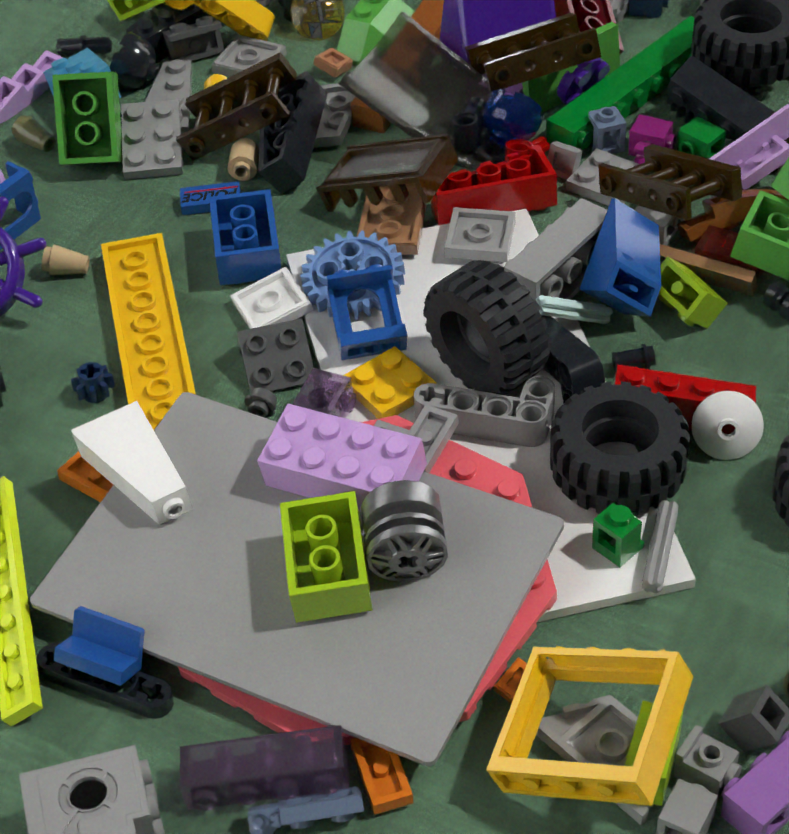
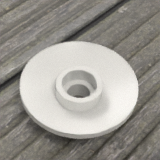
[692,391,764,460]

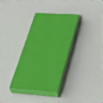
[523,22,620,118]

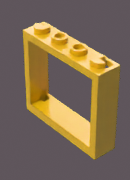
[486,646,694,806]

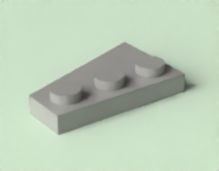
[313,80,365,148]

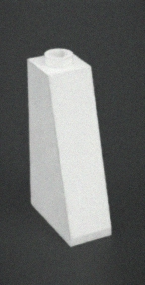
[71,401,193,525]

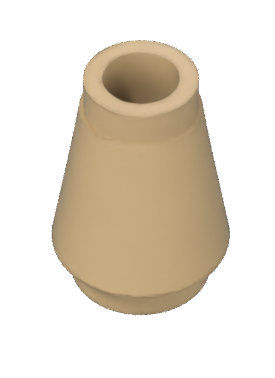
[42,244,90,275]

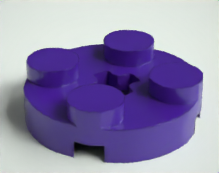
[557,58,610,105]

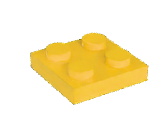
[341,346,436,419]

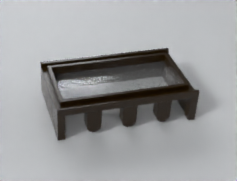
[316,134,458,212]

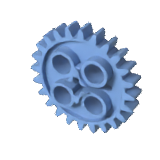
[300,230,405,320]

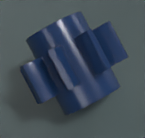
[71,362,115,403]

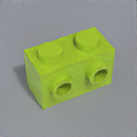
[658,256,728,329]

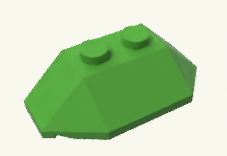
[337,0,415,66]

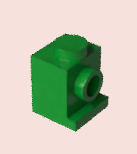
[592,503,645,567]

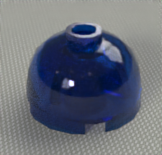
[483,89,544,146]

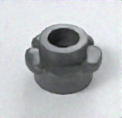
[244,388,277,418]

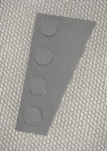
[145,59,193,134]

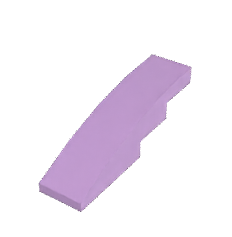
[0,50,63,124]

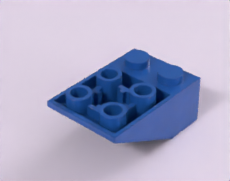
[580,198,661,317]

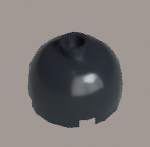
[109,32,159,90]

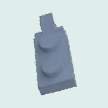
[248,786,364,834]

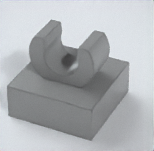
[548,141,582,180]

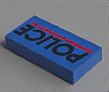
[180,181,241,215]

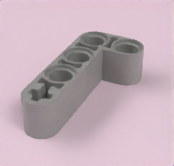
[414,376,555,447]

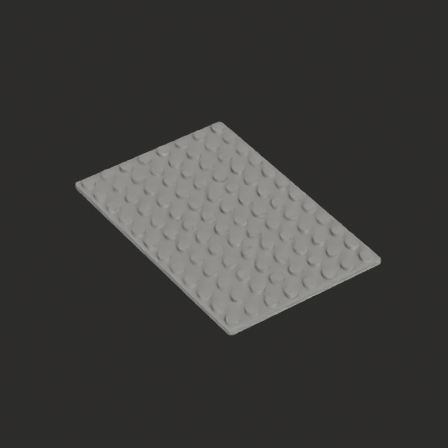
[30,392,564,766]

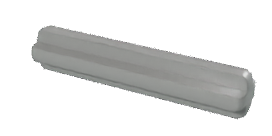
[642,500,679,593]

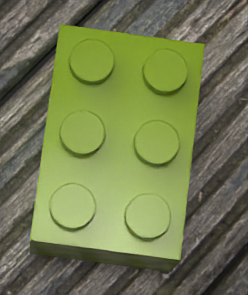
[280,491,373,623]

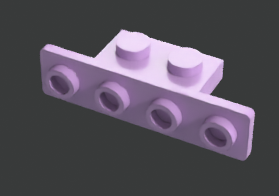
[709,103,789,190]

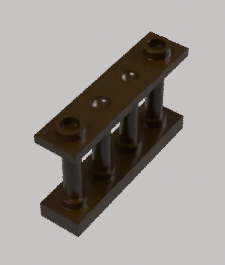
[465,12,601,93]
[176,52,297,160]
[598,144,742,220]

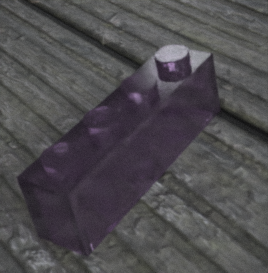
[180,725,350,811]

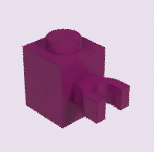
[628,114,676,164]

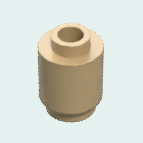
[227,138,259,181]

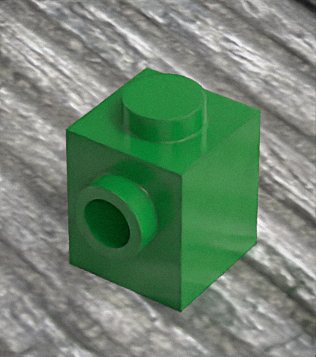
[677,116,726,159]

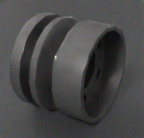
[361,480,448,582]

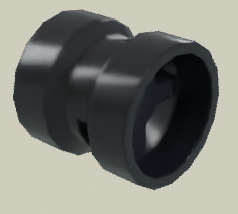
[763,278,789,322]

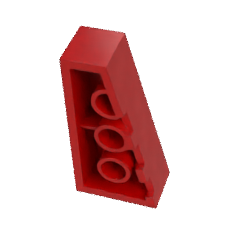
[431,145,557,225]

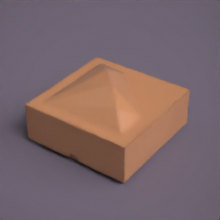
[313,47,353,78]

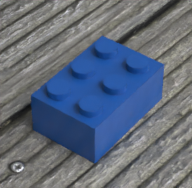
[209,189,282,286]

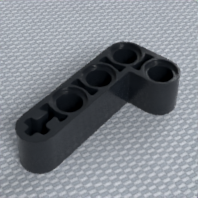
[541,315,605,405]

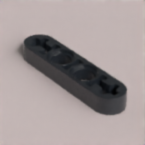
[37,642,174,719]

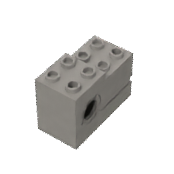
[19,745,165,834]

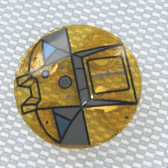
[291,0,345,40]

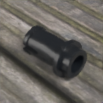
[612,344,656,373]

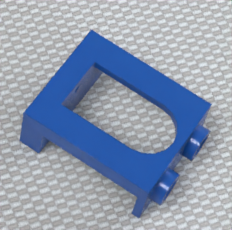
[0,161,41,250]
[327,264,408,361]

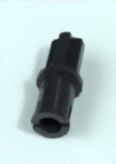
[56,35,112,56]

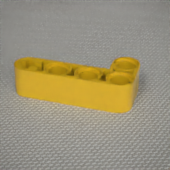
[164,0,275,41]

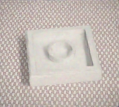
[230,267,313,329]

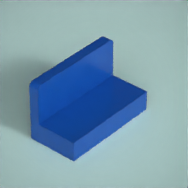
[54,606,145,686]

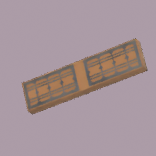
[660,244,757,296]

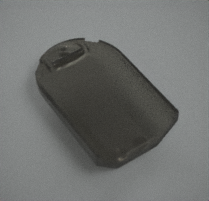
[339,12,520,170]

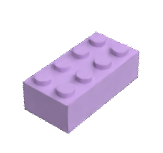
[257,404,427,512]

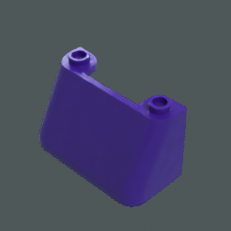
[438,0,556,69]

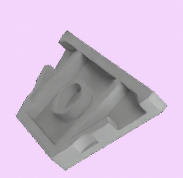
[536,695,651,825]

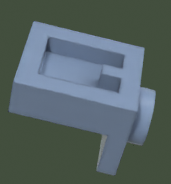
[588,106,627,154]

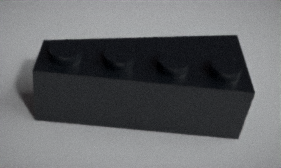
[126,2,226,64]
[258,70,328,194]

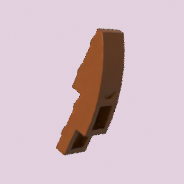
[677,189,789,242]

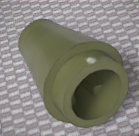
[12,115,55,152]

